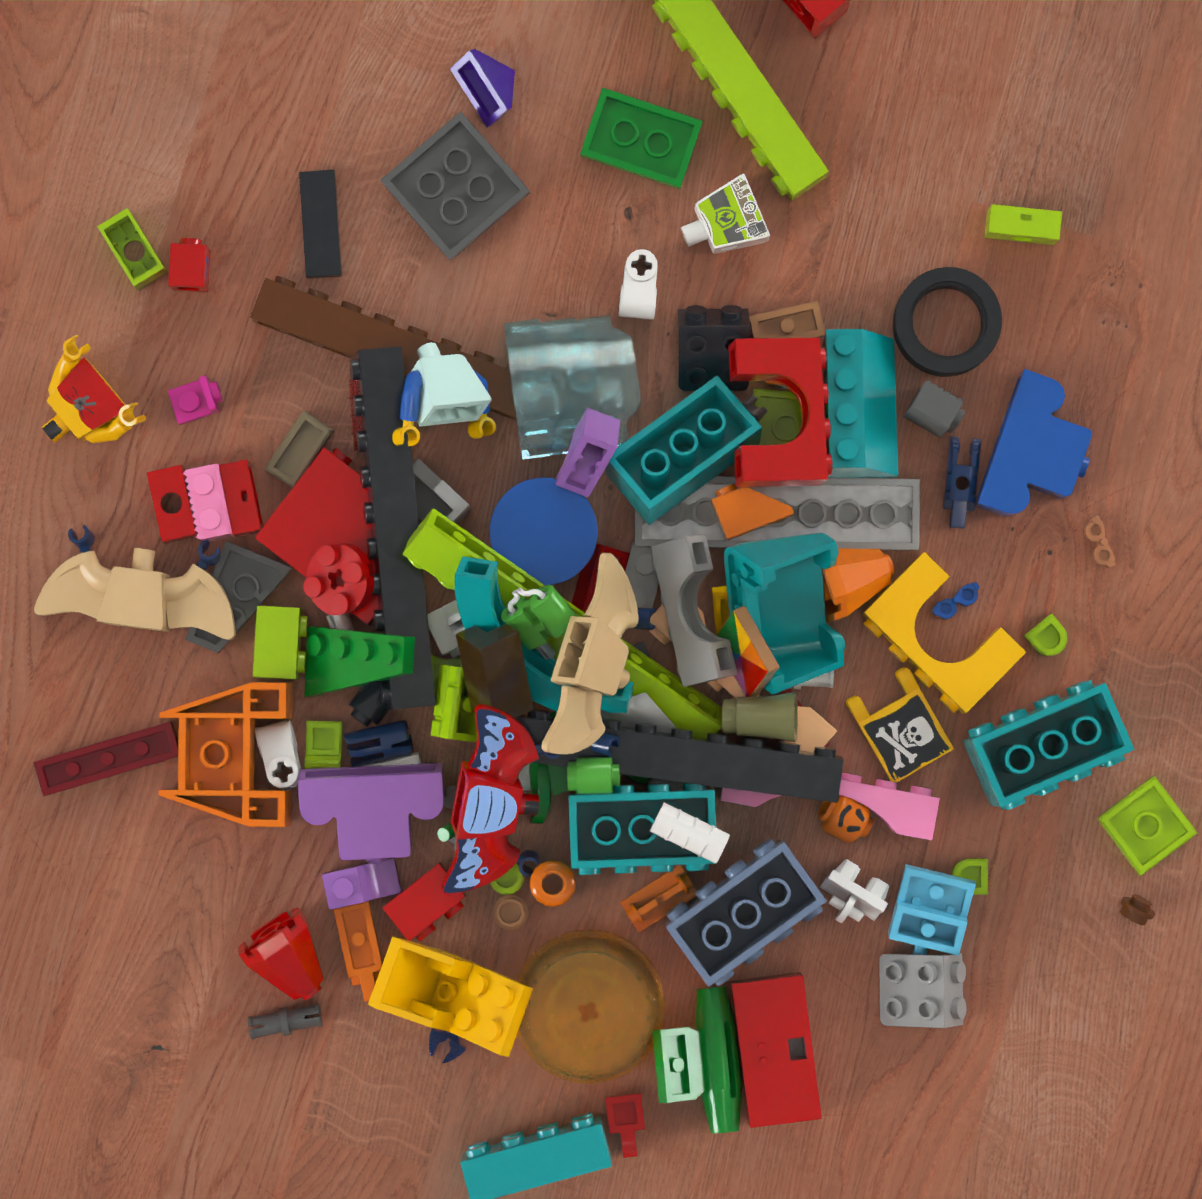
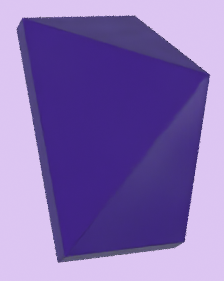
[450,49,515,128]

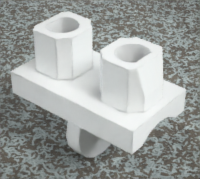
[820,859,889,923]

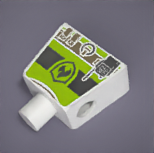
[681,174,770,254]

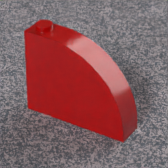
[254,448,379,626]

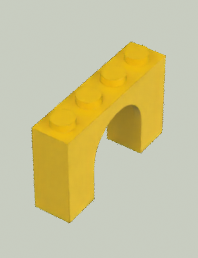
[862,552,1026,714]

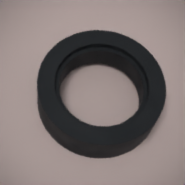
[893,267,1002,377]

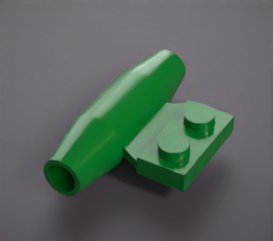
[652,987,742,1134]

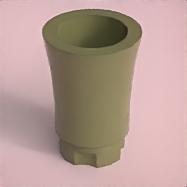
[722,692,798,742]

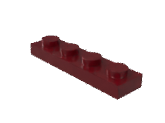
[33,721,179,796]

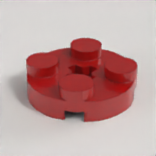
[303,543,374,615]

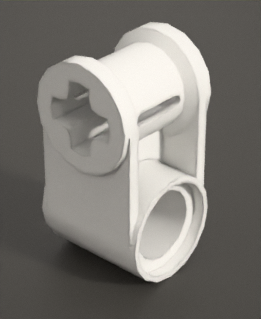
[619,249,658,320]
[255,719,301,790]

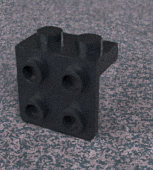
[678,305,750,391]

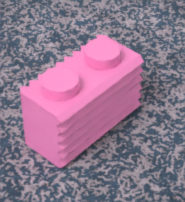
[183,464,234,542]

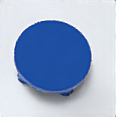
[490,478,598,586]

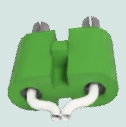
[501,585,578,660]

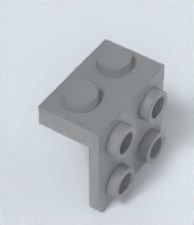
[879,953,967,1028]

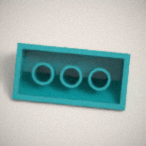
[823,329,898,478]

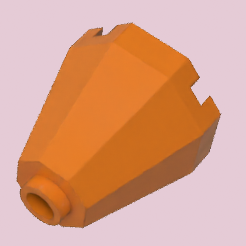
[822,548,894,623]

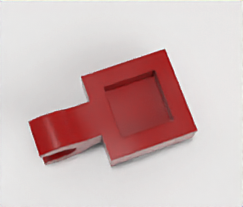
[605,1093,645,1158]

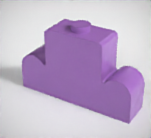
[297,762,445,863]

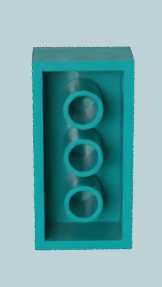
[605,376,762,525]
[460,1112,612,1199]

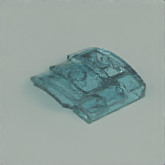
[504,316,641,460]

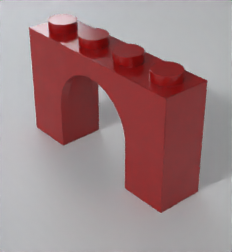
[728,337,833,487]

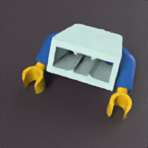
[392,342,496,446]

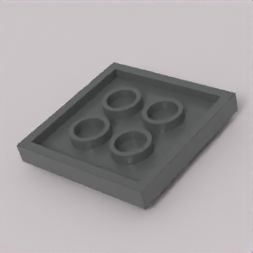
[381,111,530,262]

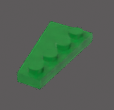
[304,626,415,697]

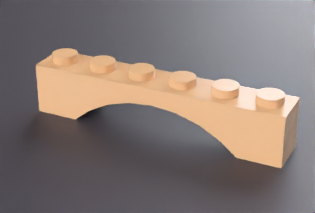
[649,604,837,752]

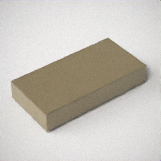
[264,410,334,488]

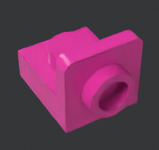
[168,375,223,425]

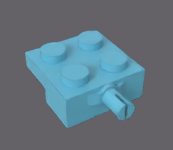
[888,864,976,956]

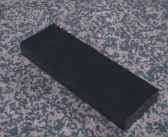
[299,170,342,279]

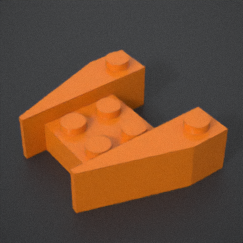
[158,682,293,827]

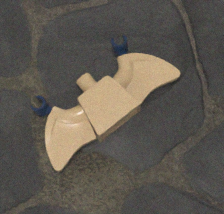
[34,525,236,640]
[542,553,656,757]

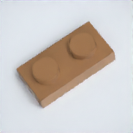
[749,300,825,338]

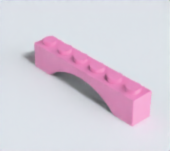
[719,773,940,840]

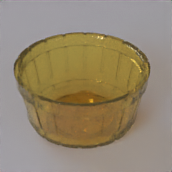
[516,929,665,1084]

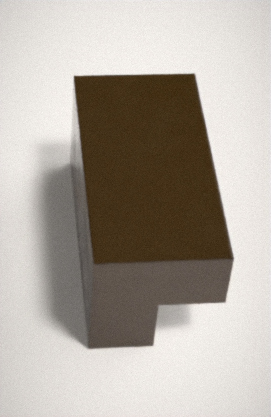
[456,624,533,718]

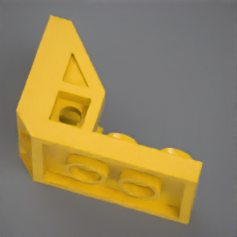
[368,936,533,1057]

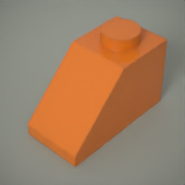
[710,484,794,541]

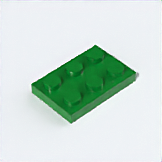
[580,87,703,190]

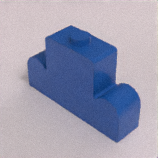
[975,369,1092,517]

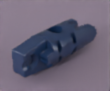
[943,436,982,529]

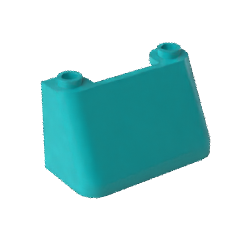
[724,533,845,695]

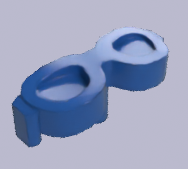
[931,582,980,620]

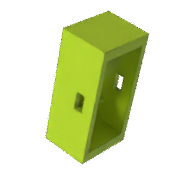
[984,204,1062,245]
[97,208,168,290]

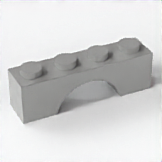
[651,534,738,687]

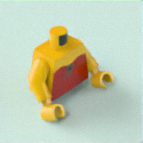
[42,335,146,443]

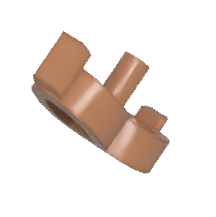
[1084,516,1116,568]

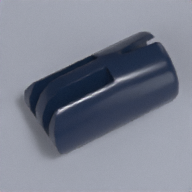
[343,720,413,767]

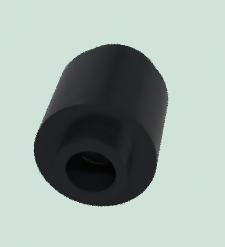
[349,680,388,727]

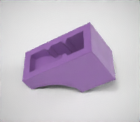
[556,408,620,498]
[322,858,402,910]

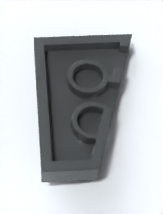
[185,541,293,653]

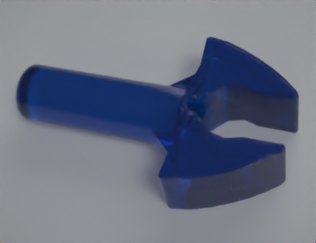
[429,1028,466,1063]

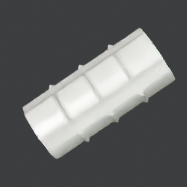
[650,803,730,864]

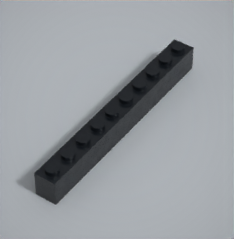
[350,347,436,710]
[515,709,844,803]

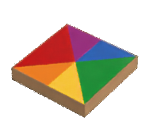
[716,606,779,697]

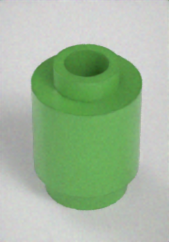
[567,757,620,794]

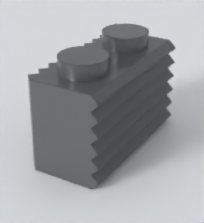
[903,380,966,437]

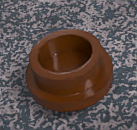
[1120,894,1155,925]

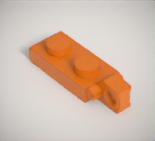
[334,901,383,1002]

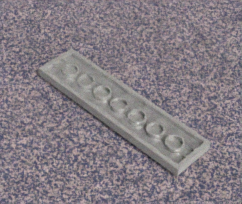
[635,476,920,551]

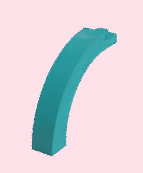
[455,556,634,713]

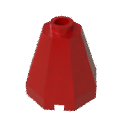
[238,907,324,1000]

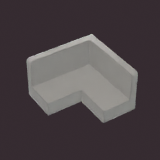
[413,458,471,525]

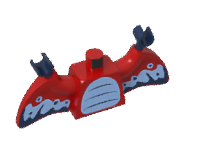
[442,704,561,894]

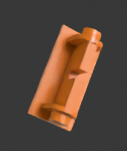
[620,865,697,932]

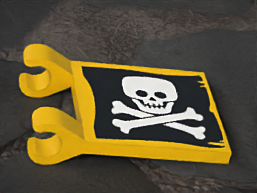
[845,667,954,783]

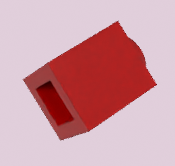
[168,238,210,292]

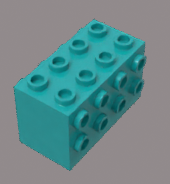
[962,680,1135,810]
[569,783,716,875]

